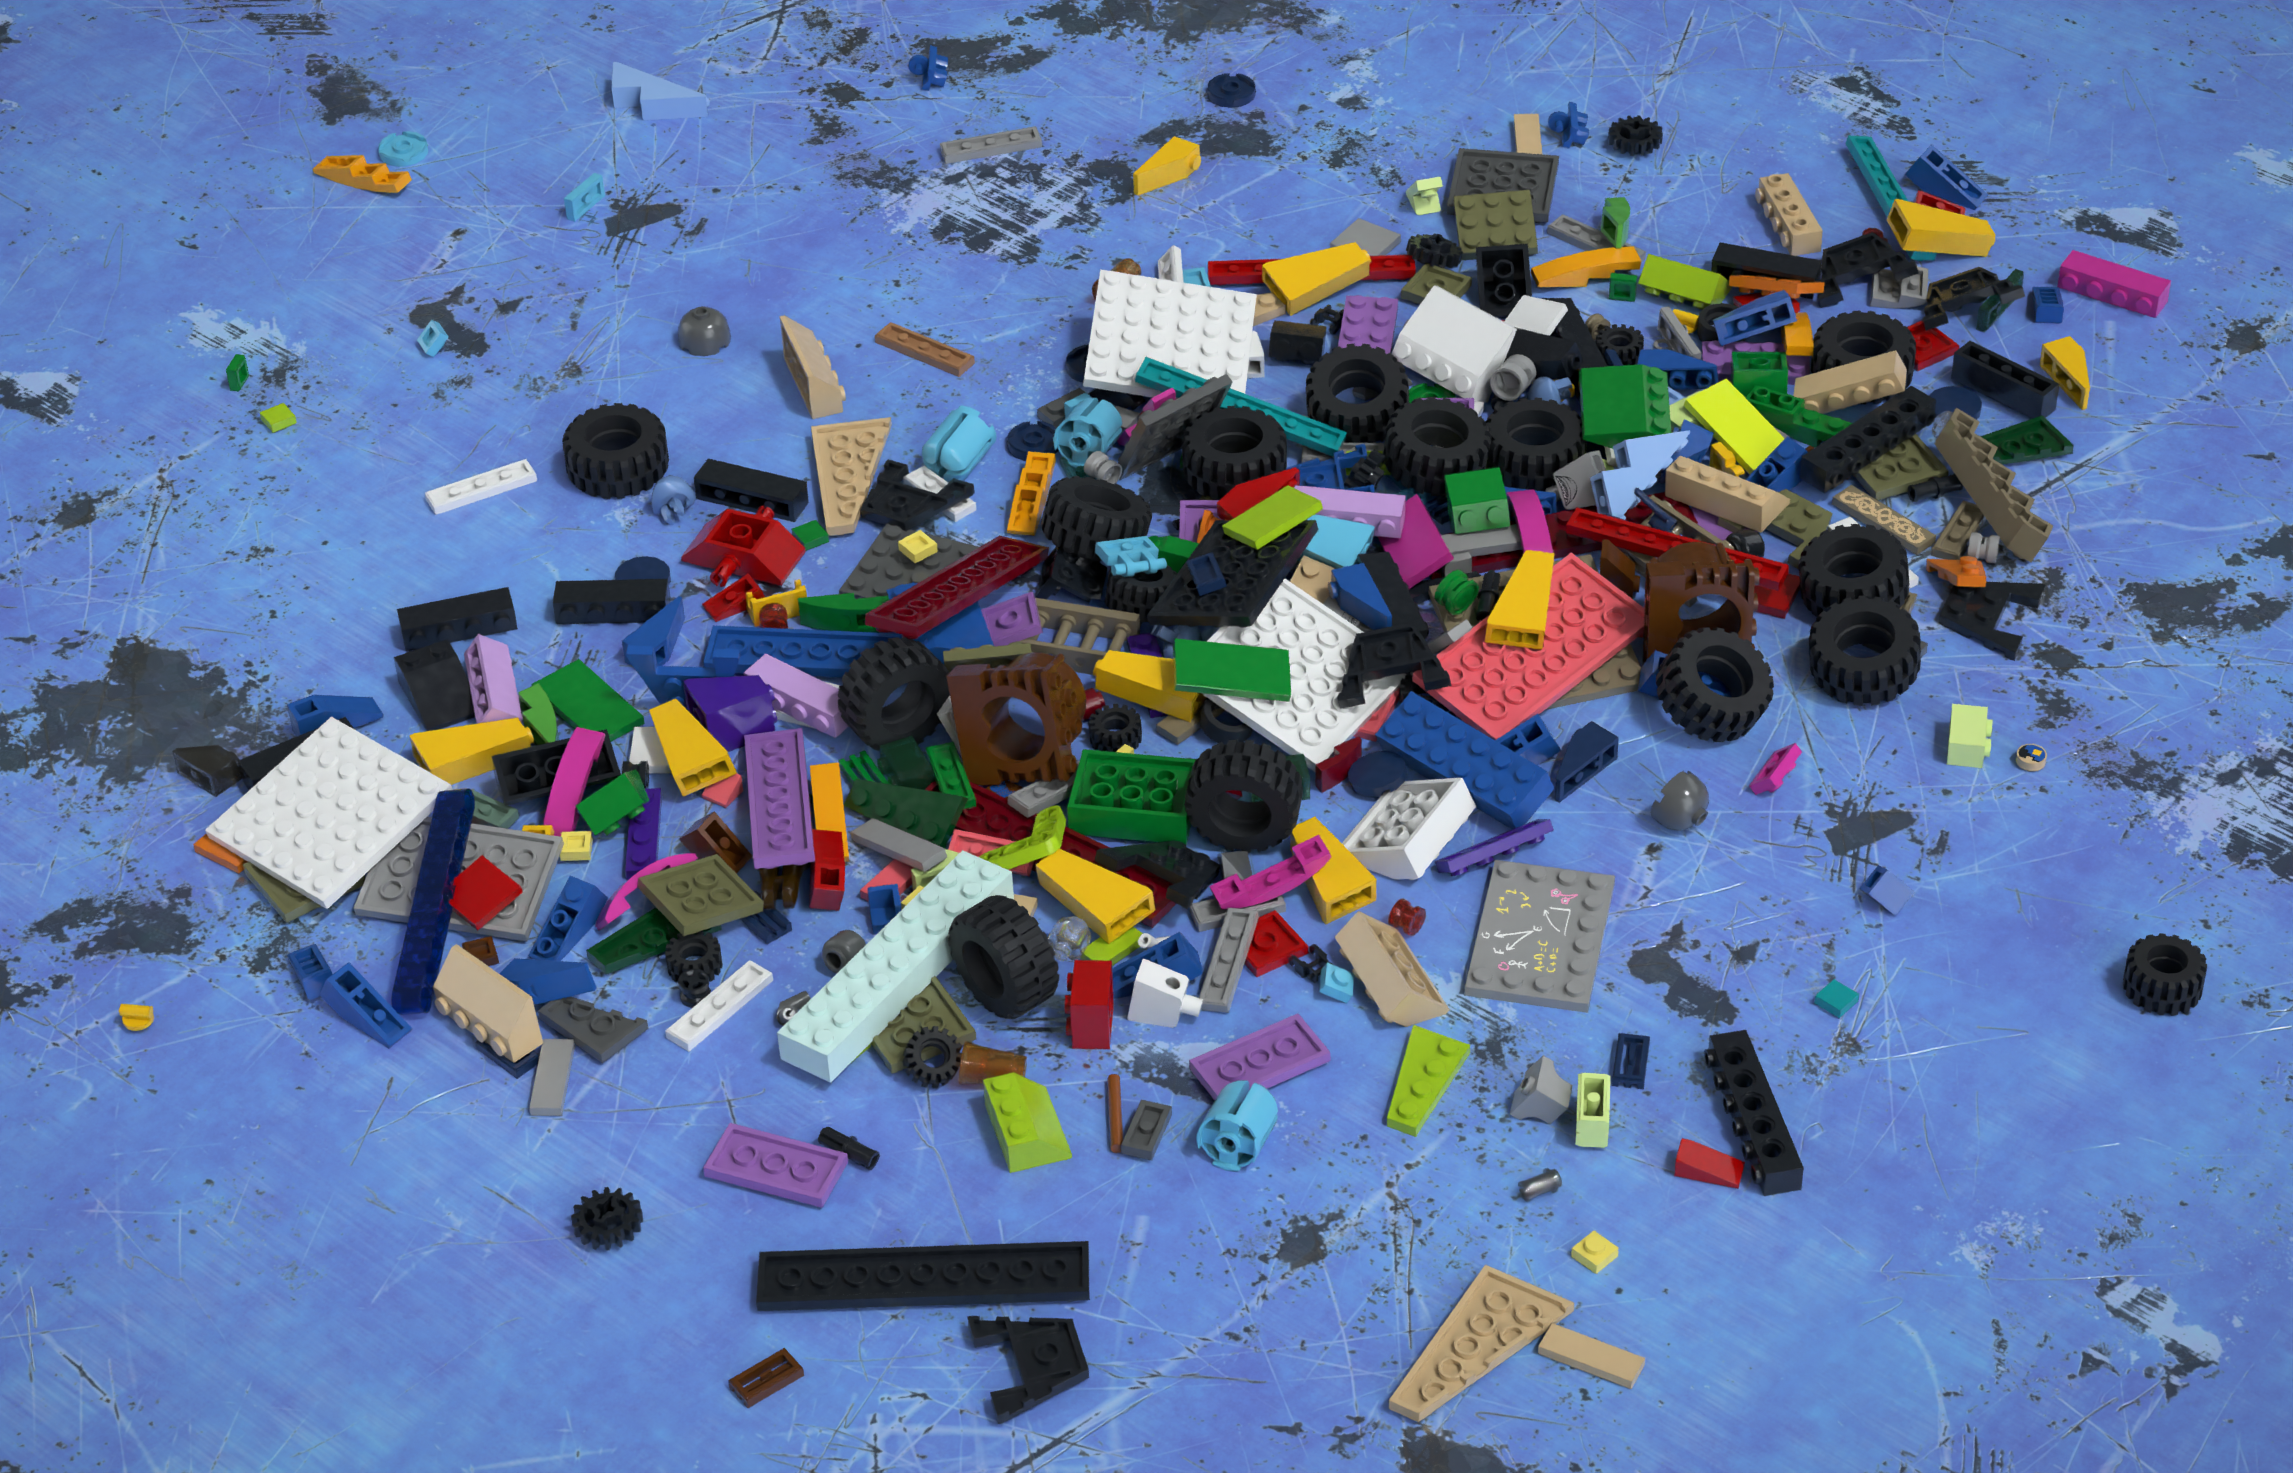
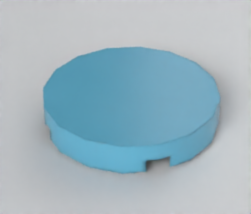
[378,131,428,167]

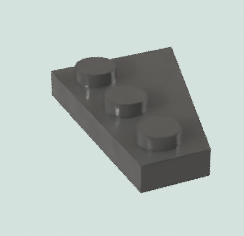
[538,996,648,1063]

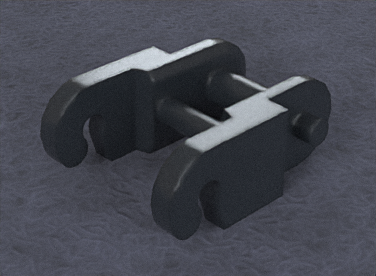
[1310,305,1344,334]
[1289,944,1333,983]

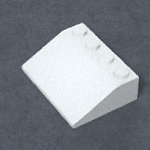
[1392,285,1517,403]
[1342,778,1476,880]

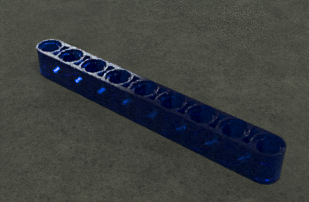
[391,788,475,1015]

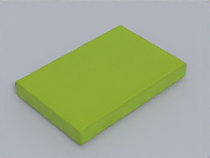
[1222,486,1323,550]

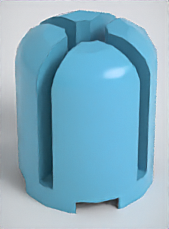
[1053,398,1122,469]
[922,405,996,482]
[1196,1080,1278,1171]

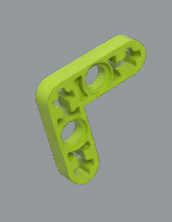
[979,805,1066,870]

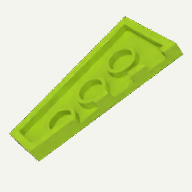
[1387,1025,1470,1137]

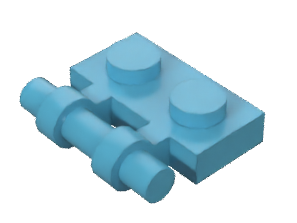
[1095,536,1167,577]

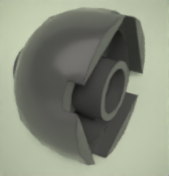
[678,306,731,356]
[1650,771,1709,831]

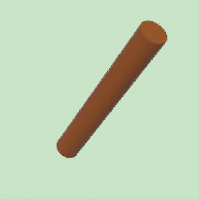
[1107,1074,1123,1153]

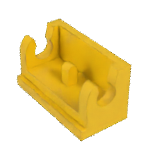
[746,579,807,627]

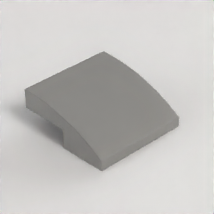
[1870,267,1928,308]

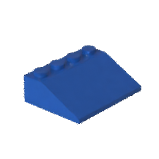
[886,582,994,664]

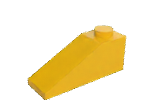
[1133,136,1201,195]
[2039,336,2090,410]

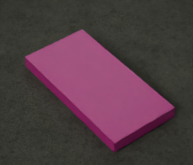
[1377,494,1454,589]

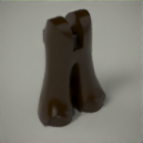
[757,862,810,910]

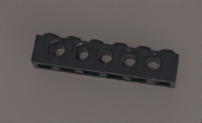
[1800,386,1936,493]
[1704,1030,1804,1196]

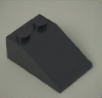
[1476,244,1532,318]
[394,639,475,731]

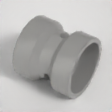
[1084,451,1122,484]
[1967,532,2000,564]

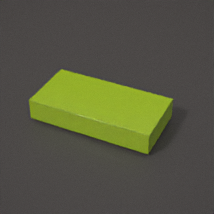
[1080,927,1143,966]

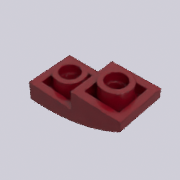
[1315,736,1362,793]

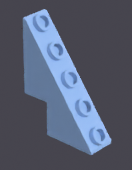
[612,62,709,120]
[1590,430,1690,520]

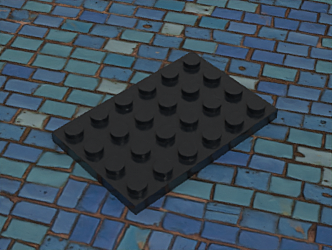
[1147,520,1319,628]

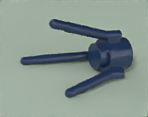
[1605,488,1678,533]

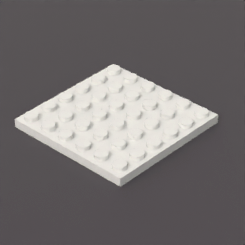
[1083,269,1257,399]
[1202,579,1413,772]
[205,717,454,909]

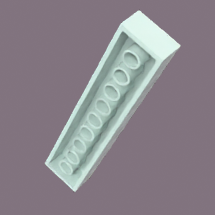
[777,850,1014,1083]

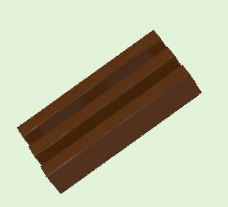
[728,1348,804,1408]

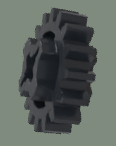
[1608,115,1663,156]
[1406,233,1463,268]
[1344,449,1386,490]
[571,1187,643,1250]

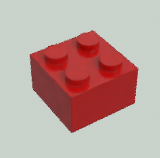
[1065,960,1114,1050]

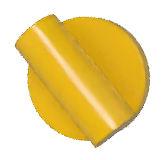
[1673,309,1699,334]
[119,1004,154,1031]

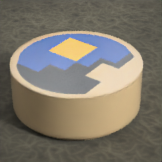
[2016,744,2047,771]

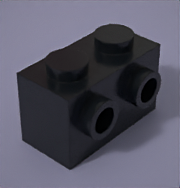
[1268,320,1327,364]

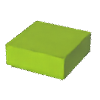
[260,402,297,433]

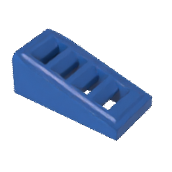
[2032,287,2064,323]
[287,944,333,1000]

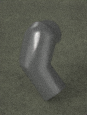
[776,991,811,1026]

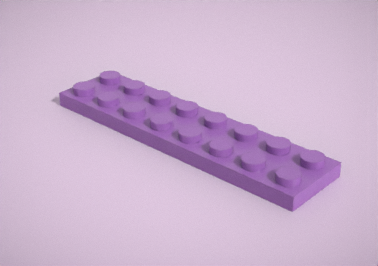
[744,728,815,869]

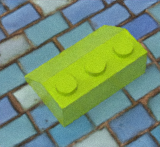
[1638,254,1732,310]
[983,1072,1072,1173]

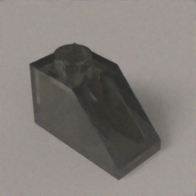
[172,745,242,797]

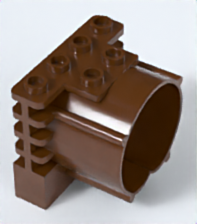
[1642,542,1759,665]
[946,652,1086,785]

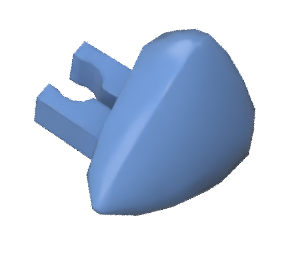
[1527,377,1572,405]
[651,475,696,525]
[1151,625,1202,659]

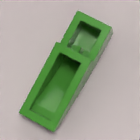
[1601,197,1630,248]
[518,683,559,746]

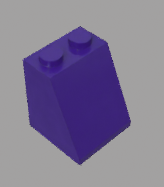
[683,675,777,752]

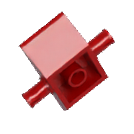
[681,506,805,587]

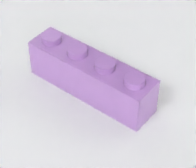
[1294,485,1406,538]
[464,634,523,724]
[744,654,849,738]

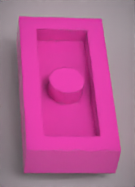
[1749,743,1802,795]

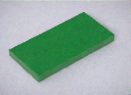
[1173,638,1291,702]
[531,659,645,742]

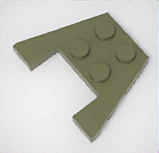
[1717,489,1833,569]

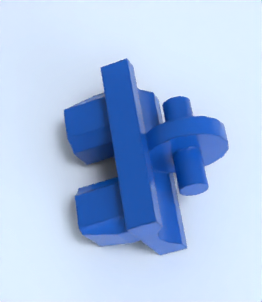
[908,45,948,91]
[1548,101,1589,148]

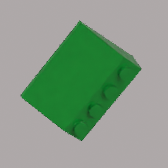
[1579,364,1672,449]
[1067,749,1196,845]

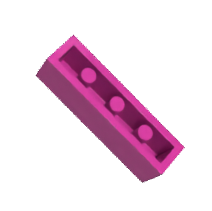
[2057,250,2171,318]

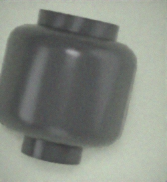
[822,930,866,974]

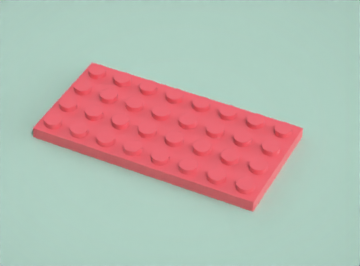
[1412,553,1644,740]

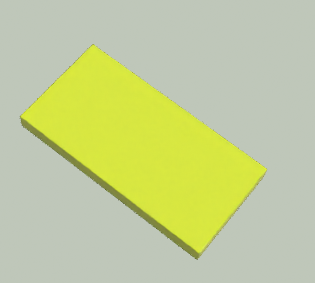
[1684,378,1785,474]

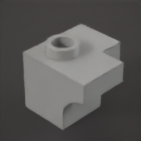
[1510,1055,1573,1124]

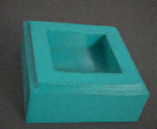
[1814,979,1859,1018]

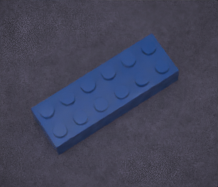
[1375,691,1554,829]

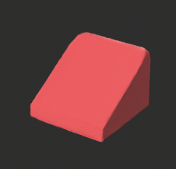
[702,773,743,808]

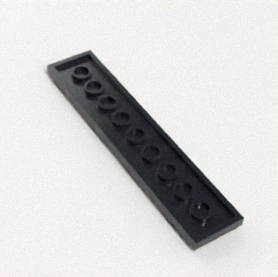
[756,1241,1090,1311]

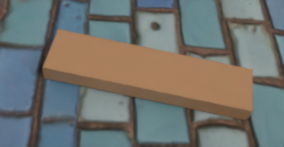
[875,322,975,377]

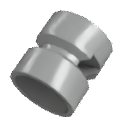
[1490,354,1536,401]

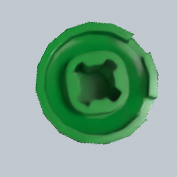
[1434,570,1479,615]

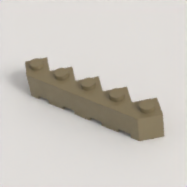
[1934,408,2053,562]

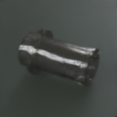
[1518,1168,1562,1202]

